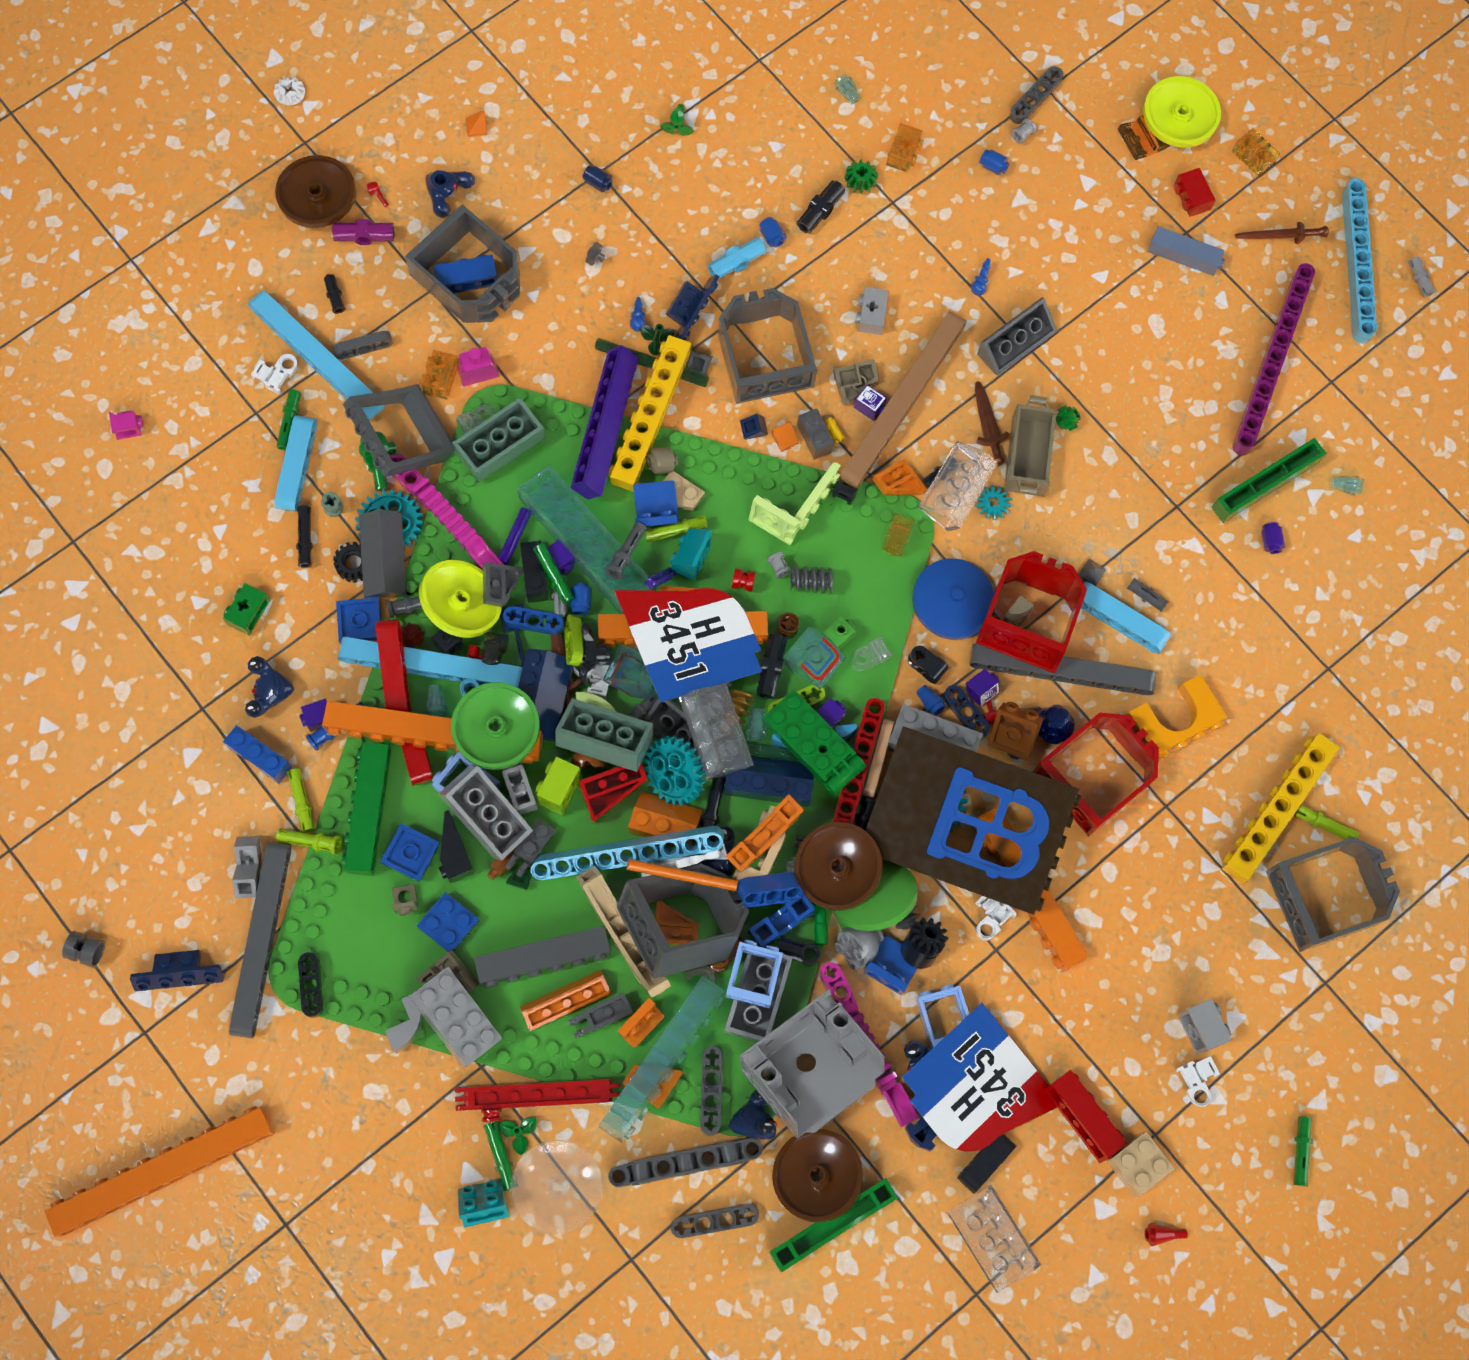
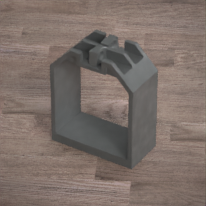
[405,204,520,323]
[718,288,817,404]
[1266,837,1400,952]
[617,864,749,979]

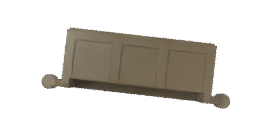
[1004,395,1058,497]

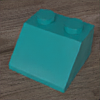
[670,529,712,581]

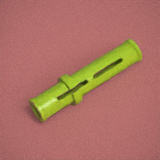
[645,515,708,543]
[287,768,316,833]
[1294,804,1360,840]

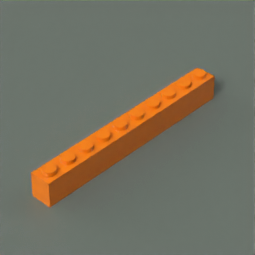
[322,701,543,763]
[44,1106,275,1237]

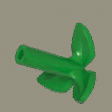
[660,104,694,136]
[498,1117,537,1155]

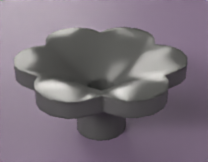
[586,242,605,266]

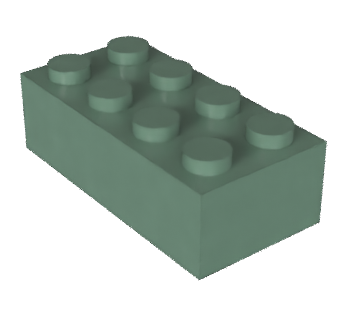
[452,398,545,483]
[555,698,653,772]

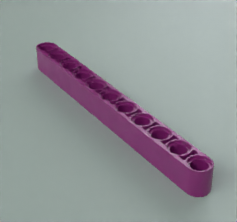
[1232,263,1315,456]

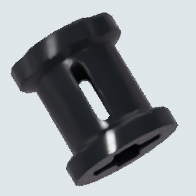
[832,480,858,505]

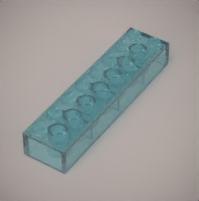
[517,464,656,614]

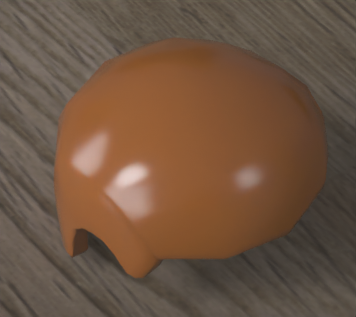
[571,752,606,770]

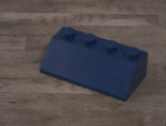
[518,648,574,741]
[724,753,814,807]

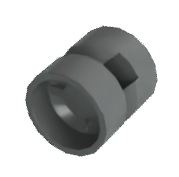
[62,931,105,968]

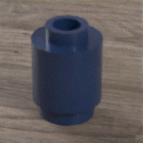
[583,165,613,192]

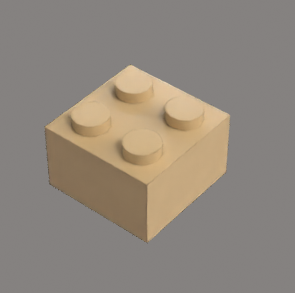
[1106,1132,1175,1198]

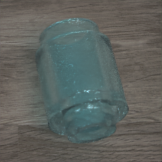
[745,708,768,742]

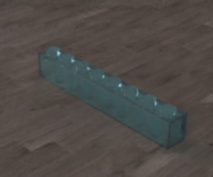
[599,976,725,1143]

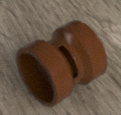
[777,612,799,639]

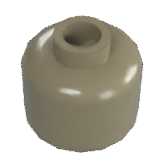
[646,447,678,475]

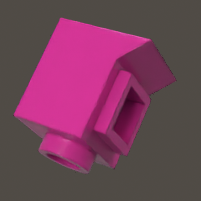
[109,410,144,440]

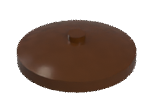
[275,155,356,228]
[795,822,883,911]
[772,1129,863,1223]

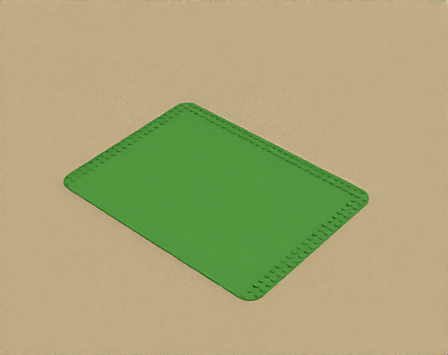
[268,384,934,1137]

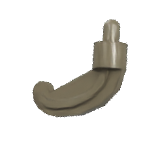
[685,966,718,987]

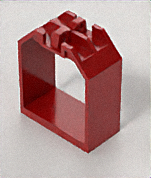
[975,551,1087,674]
[1033,712,1159,837]

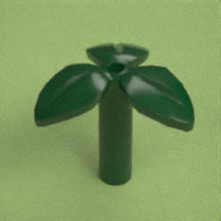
[640,324,675,355]

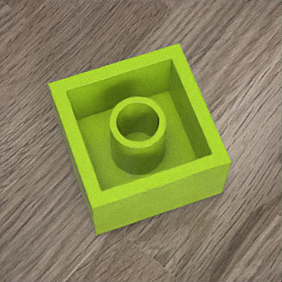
[535,757,582,816]

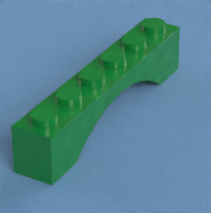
[768,1178,898,1272]

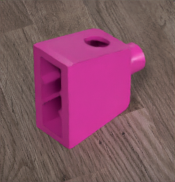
[457,347,500,387]

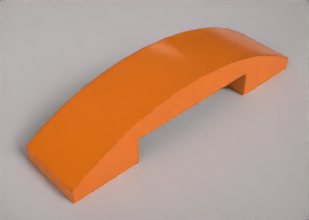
[725,794,805,872]

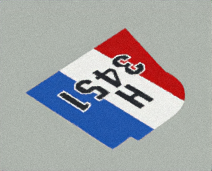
[614,588,762,702]
[902,1003,1057,1152]

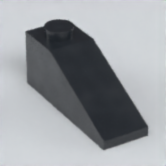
[520,540,549,603]
[439,810,475,883]

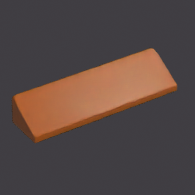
[520,970,611,1031]

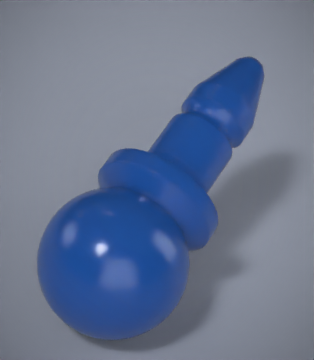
[971,258,991,296]
[630,297,646,332]

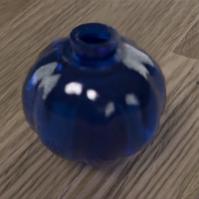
[1038,704,1075,744]

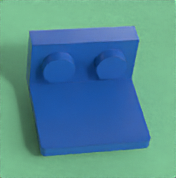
[633,480,679,526]
[864,936,917,995]

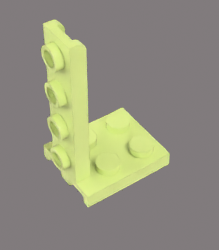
[748,462,841,545]

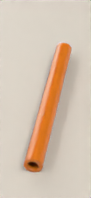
[627,859,738,891]

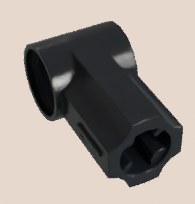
[777,936,820,967]

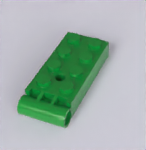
[762,690,866,796]

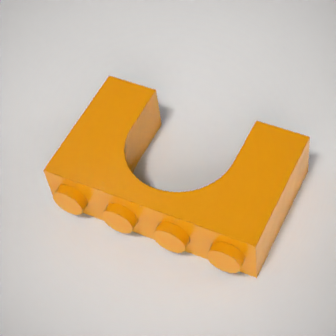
[1127,674,1227,760]

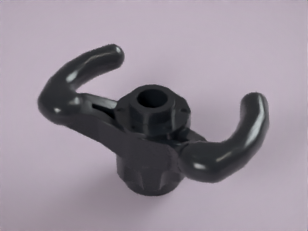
[579,623,612,686]

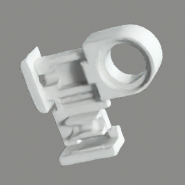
[251,354,298,395]
[573,661,616,700]
[975,896,1016,941]
[1176,1056,1220,1107]

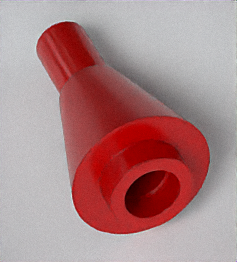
[1144,1223,1188,1246]

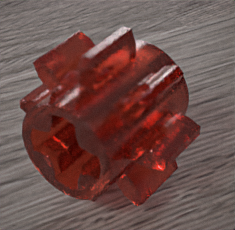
[401,622,425,648]

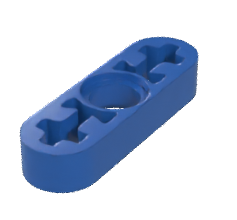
[503,606,564,635]

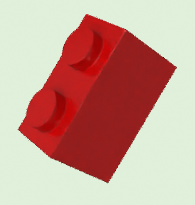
[1174,168,1216,217]

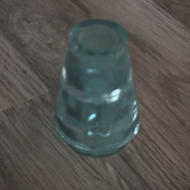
[834,74,861,104]
[1331,476,1364,496]
[426,684,447,717]

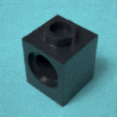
[432,630,465,655]

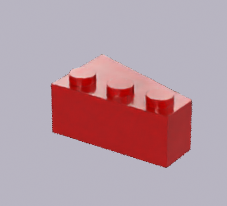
[578,763,647,823]

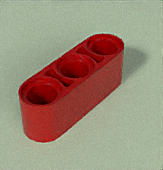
[401,742,433,786]

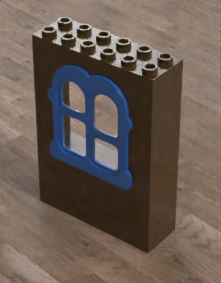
[865,726,1082,915]

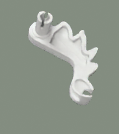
[641,843,727,877]

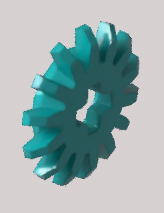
[975,485,1012,520]

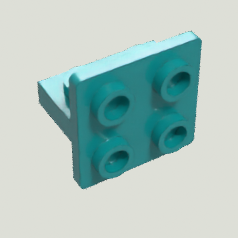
[458,1179,509,1228]

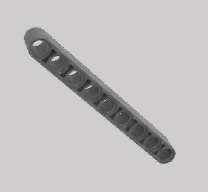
[970,643,1156,695]
[229,842,291,1038]

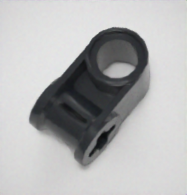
[908,646,949,684]

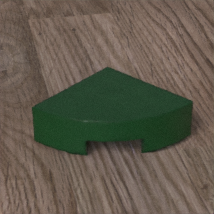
[506,868,532,890]

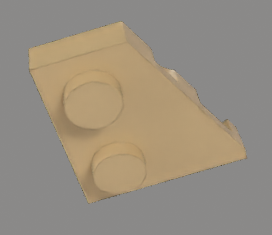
[663,471,705,511]

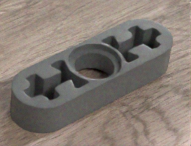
[333,331,393,359]

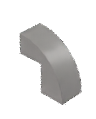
[232,836,261,898]
[385,996,423,1054]

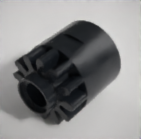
[900,917,948,969]

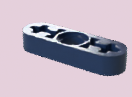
[943,685,990,739]

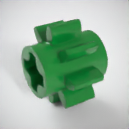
[1056,405,1081,431]

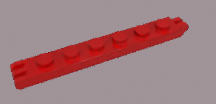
[454,1079,621,1111]

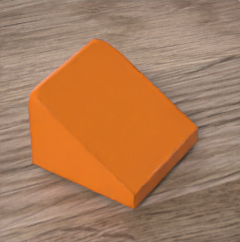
[772,422,799,452]

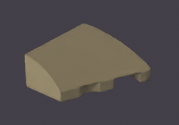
[833,359,879,405]
[1002,595,1034,627]
[416,949,480,993]

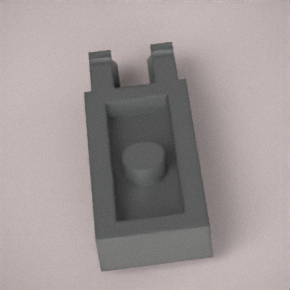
[505,819,556,877]
[568,992,633,1038]

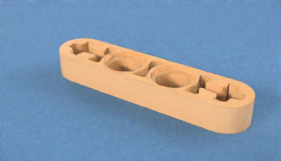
[862,718,894,799]

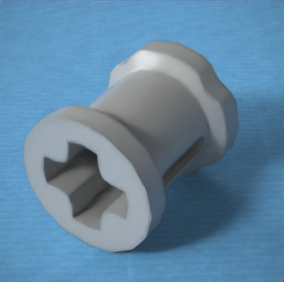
[1011,118,1037,144]
[767,552,792,579]

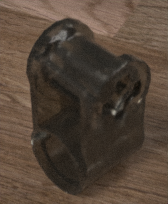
[481,632,509,665]

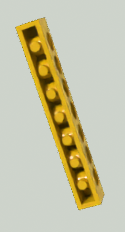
[608,335,692,492]
[1222,733,1340,885]

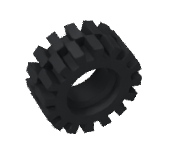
[333,542,363,583]

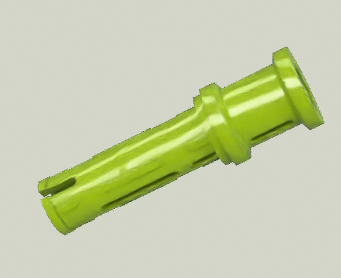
[276,828,343,855]

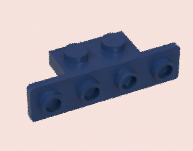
[666,274,719,340]
[130,950,224,991]

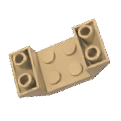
[732,805,786,893]

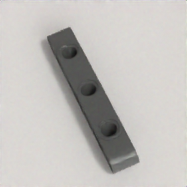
[608,1138,763,1188]

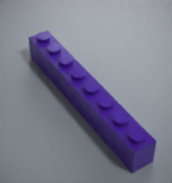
[570,345,639,500]

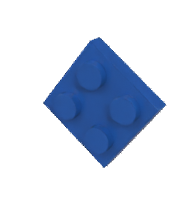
[336,597,381,644]
[380,824,441,882]
[417,892,480,952]

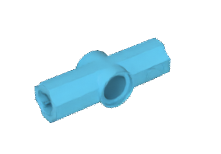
[707,237,766,279]

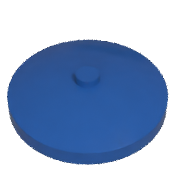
[912,558,995,640]

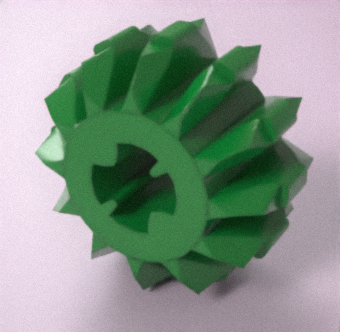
[844,159,878,194]

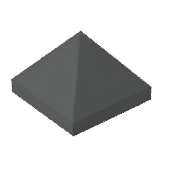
[1078,559,1106,586]

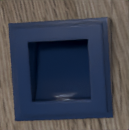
[740,413,768,440]

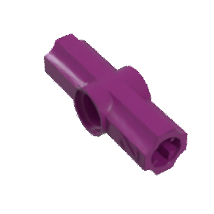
[332,219,395,245]

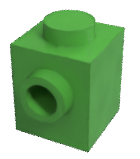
[822,616,856,651]

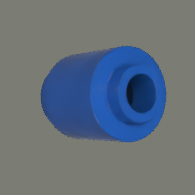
[979,149,1010,175]
[759,217,786,248]
[570,583,592,615]

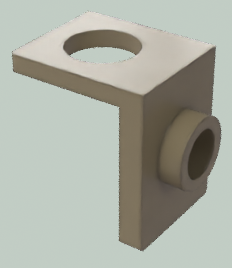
[392,884,418,916]

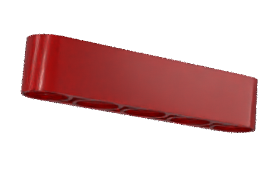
[376,619,412,713]

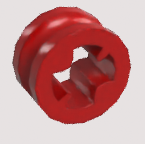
[481,1108,502,1122]

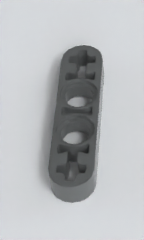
[1010,66,1064,124]
[700,1046,723,1136]
[671,1205,759,1238]

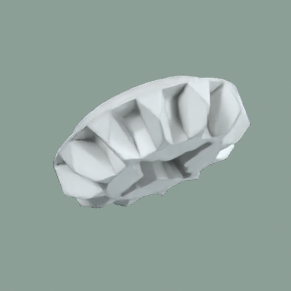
[273,76,305,106]

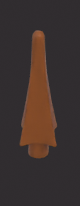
[487,846,518,880]

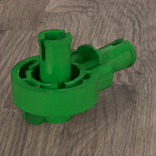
[359,432,396,491]

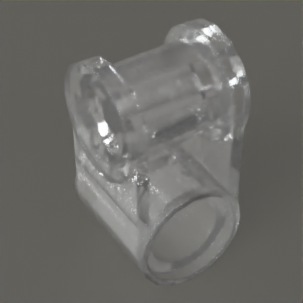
[456,404,495,435]
[851,636,893,672]

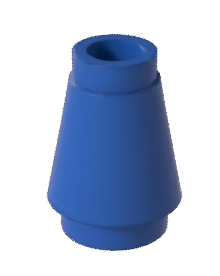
[916,685,946,716]

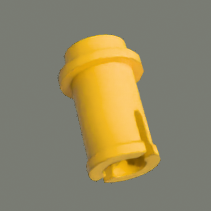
[824,417,846,444]

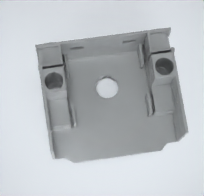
[739,990,885,1139]

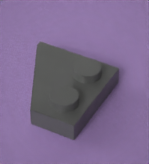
[483,562,523,607]

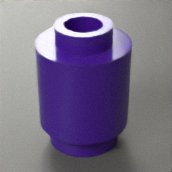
[1261,522,1285,554]

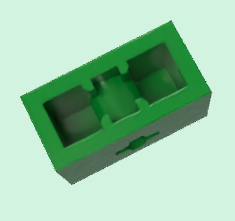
[223,583,271,636]

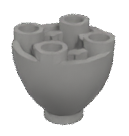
[835,927,884,971]

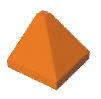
[466,111,487,137]

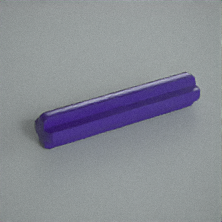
[498,507,531,565]
[645,567,676,589]

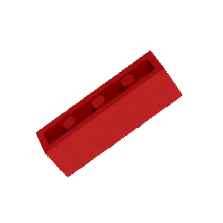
[1044,1070,1127,1164]

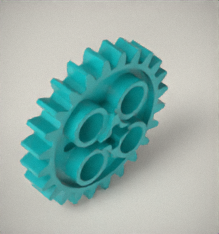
[355,489,424,552]
[643,736,706,806]

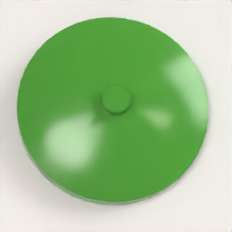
[451,682,540,770]
[833,860,918,931]

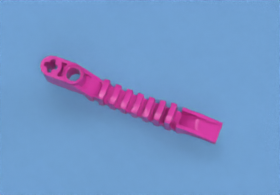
[390,453,504,570]
[820,962,919,1128]

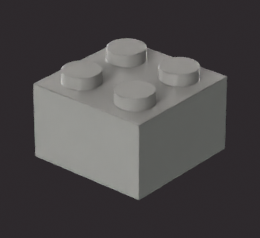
[1177,999,1232,1055]

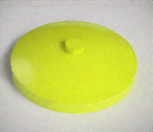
[1143,76,1221,148]
[419,560,502,638]

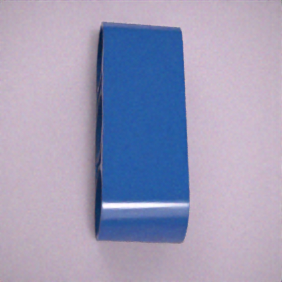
[736,872,803,907]

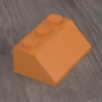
[628,791,703,847]

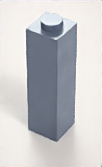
[1147,226,1225,276]

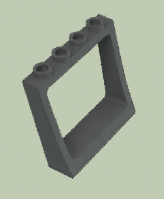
[343,384,454,477]

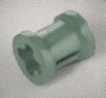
[321,492,343,517]

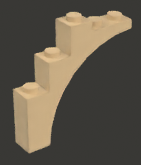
[576,866,671,998]

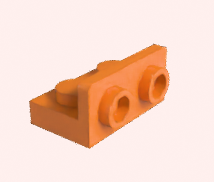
[618,998,664,1048]

